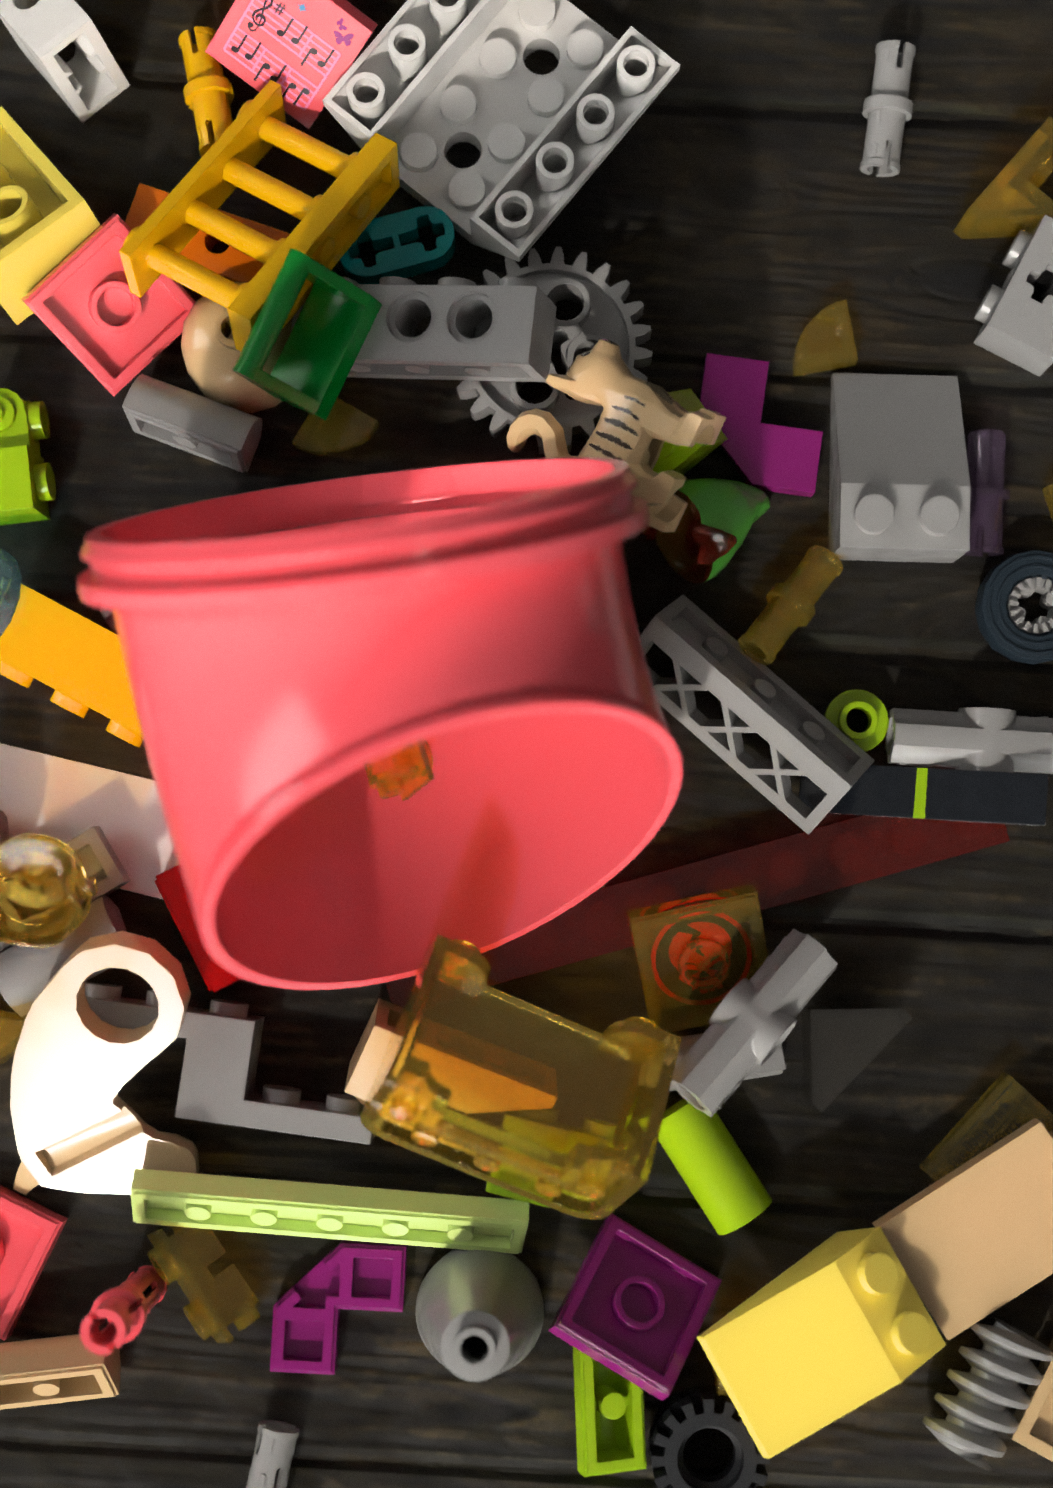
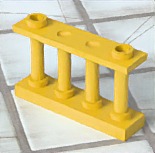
[119,80,400,351]

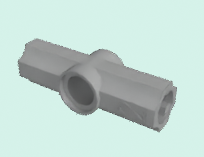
[885,707,1053,774]
[667,928,838,1117]

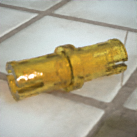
[738,545,843,665]

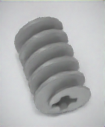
[922,1317,1053,1472]

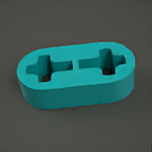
[340,206,456,284]

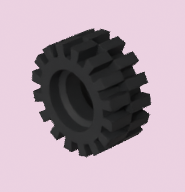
[648,1385,770,1488]

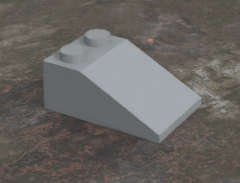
[828,373,971,563]

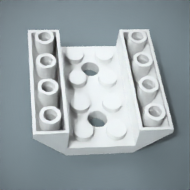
[322,0,680,262]

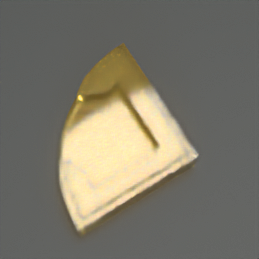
[793,300,858,376]
[292,397,379,456]

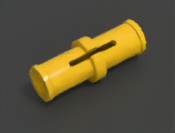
[178,26,235,157]

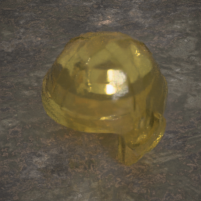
[0,833,98,949]

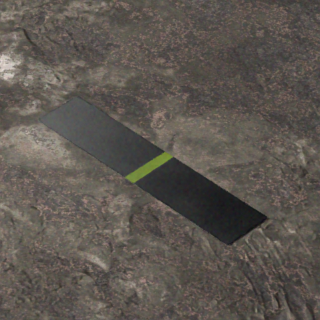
[799,765,1049,826]

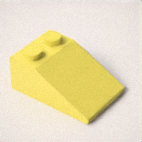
[0,106,101,325]
[697,1227,946,1458]

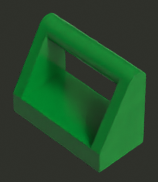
[232,248,382,421]

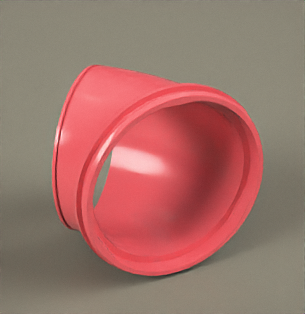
[77,457,683,990]

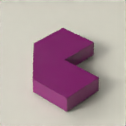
[700,353,823,497]
[270,1240,408,1375]

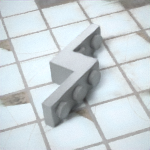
[85,981,379,1145]

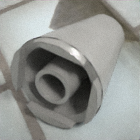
[415,1249,544,1381]

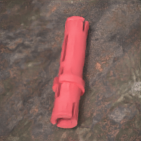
[80,1265,167,1355]

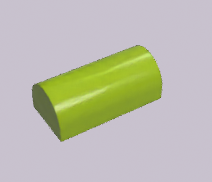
[647,1099,772,1235]
[573,1347,647,1477]

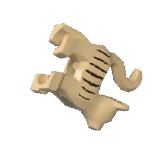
[506,339,726,532]

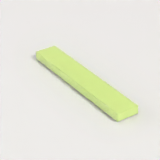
[130,1168,529,1254]

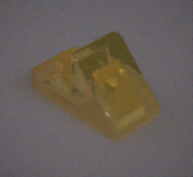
[953,117,1053,239]

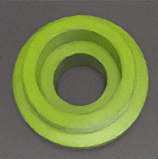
[824,689,889,752]

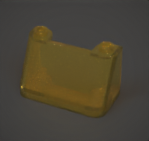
[360,934,682,1220]

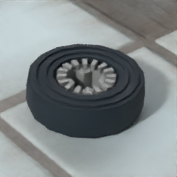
[975,550,1053,665]

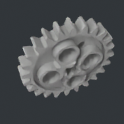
[456,247,653,454]

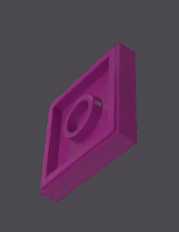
[548,1213,722,1401]

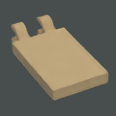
[872,1118,1053,1341]

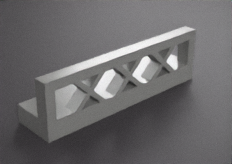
[640,595,875,835]

